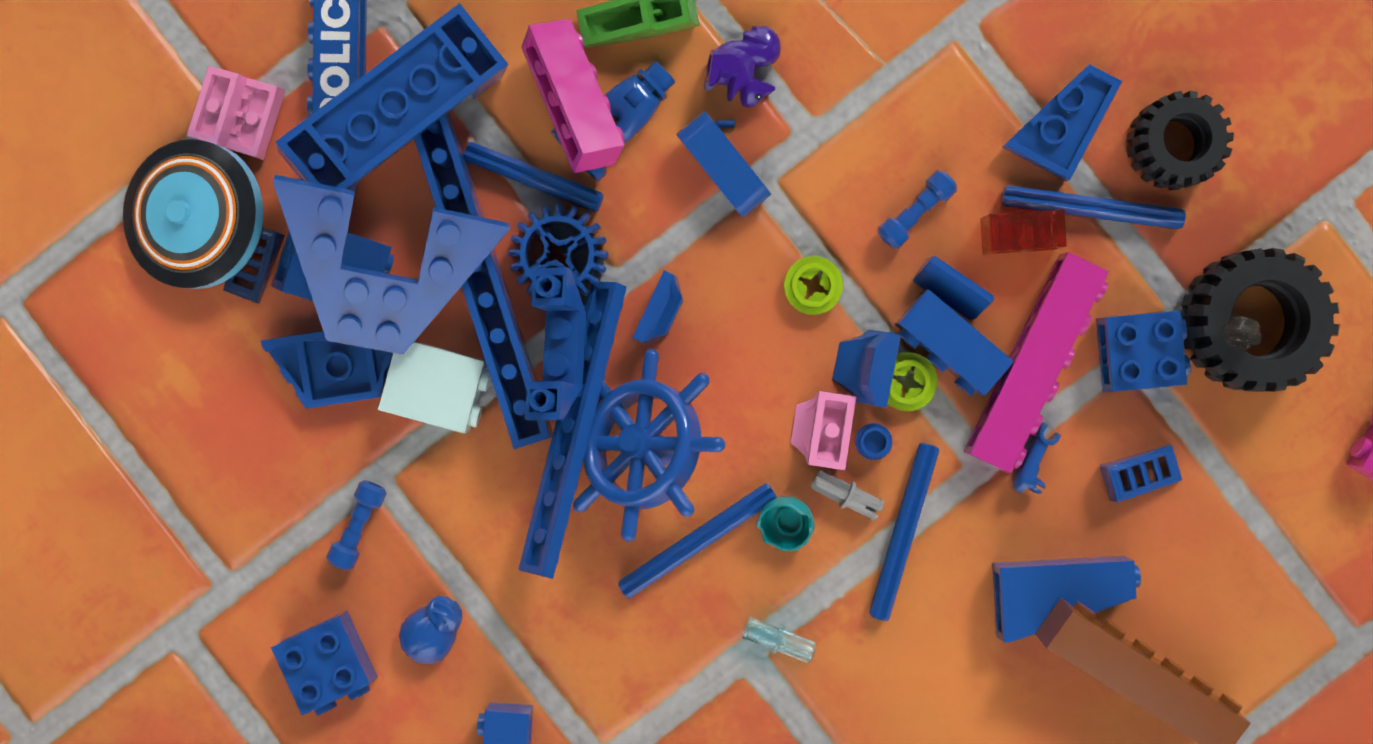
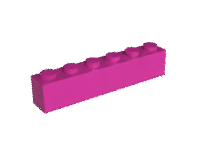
[963,252,1109,474]

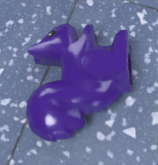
[704,26,781,108]

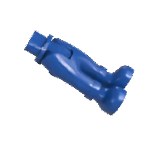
[551,61,675,182]

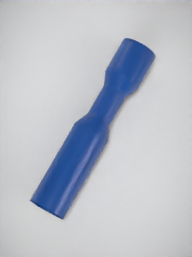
[715,120,735,128]

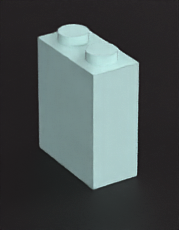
[378,341,491,434]

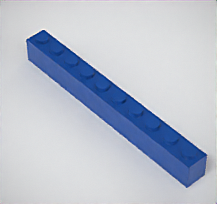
[414,112,553,449]

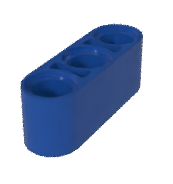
[676,111,772,218]

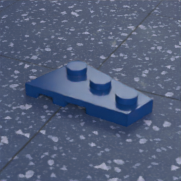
[1002,64,1122,182]

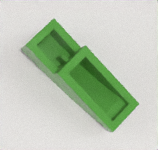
[576,0,700,48]

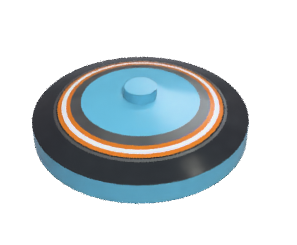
[123,139,264,289]

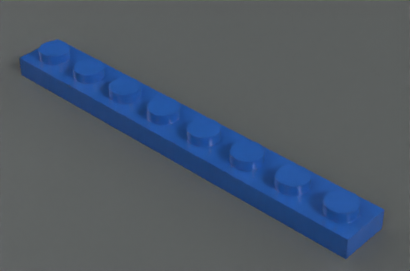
[518,281,627,579]

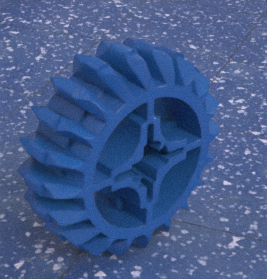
[508,204,609,296]

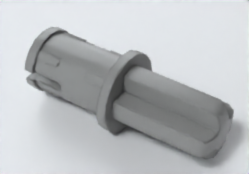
[811,470,884,521]

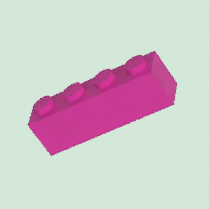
[521,19,624,173]

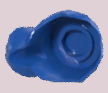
[399,596,462,664]

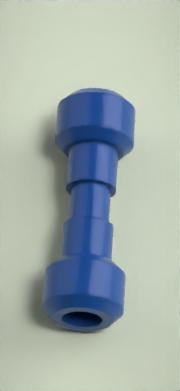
[878,171,957,249]
[326,480,387,570]

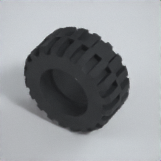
[1181,248,1340,392]

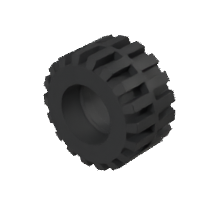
[1126,91,1234,190]

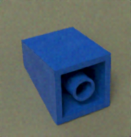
[271,231,394,301]

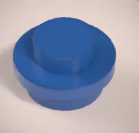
[855,423,892,460]

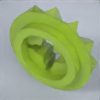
[784,256,843,315]
[888,352,937,411]

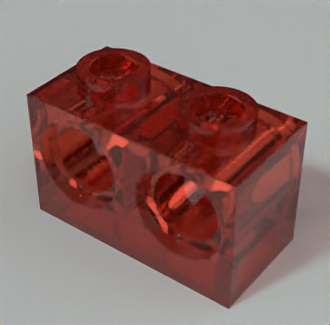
[980,209,1067,255]

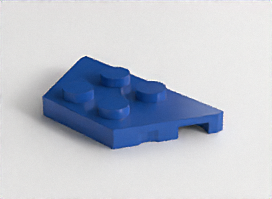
[261,331,393,409]

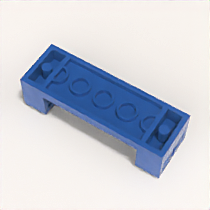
[275,3,508,191]

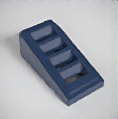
[223,227,285,304]

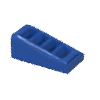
[1099,444,1182,502]

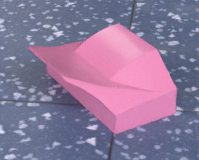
[791,391,856,470]

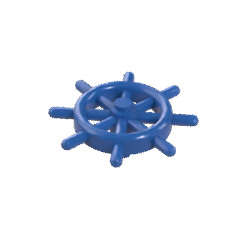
[573,349,725,542]

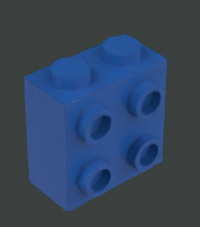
[1096,310,1191,392]
[271,611,378,716]

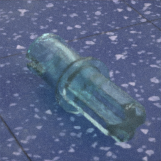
[742,616,816,663]

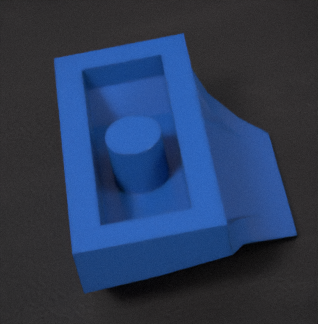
[632,270,683,345]
[832,330,901,408]

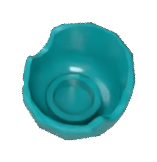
[756,496,815,551]

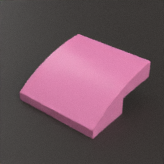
[186,65,286,160]

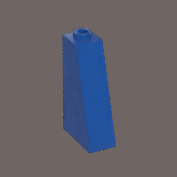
[992,556,1141,643]

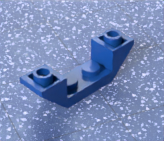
[525,267,586,421]

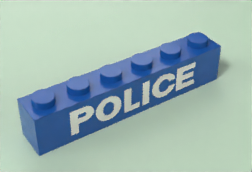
[307,0,367,116]

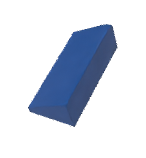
[913,256,995,320]

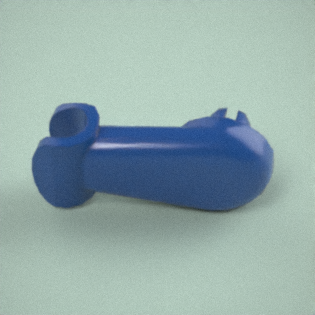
[1012,422,1061,494]

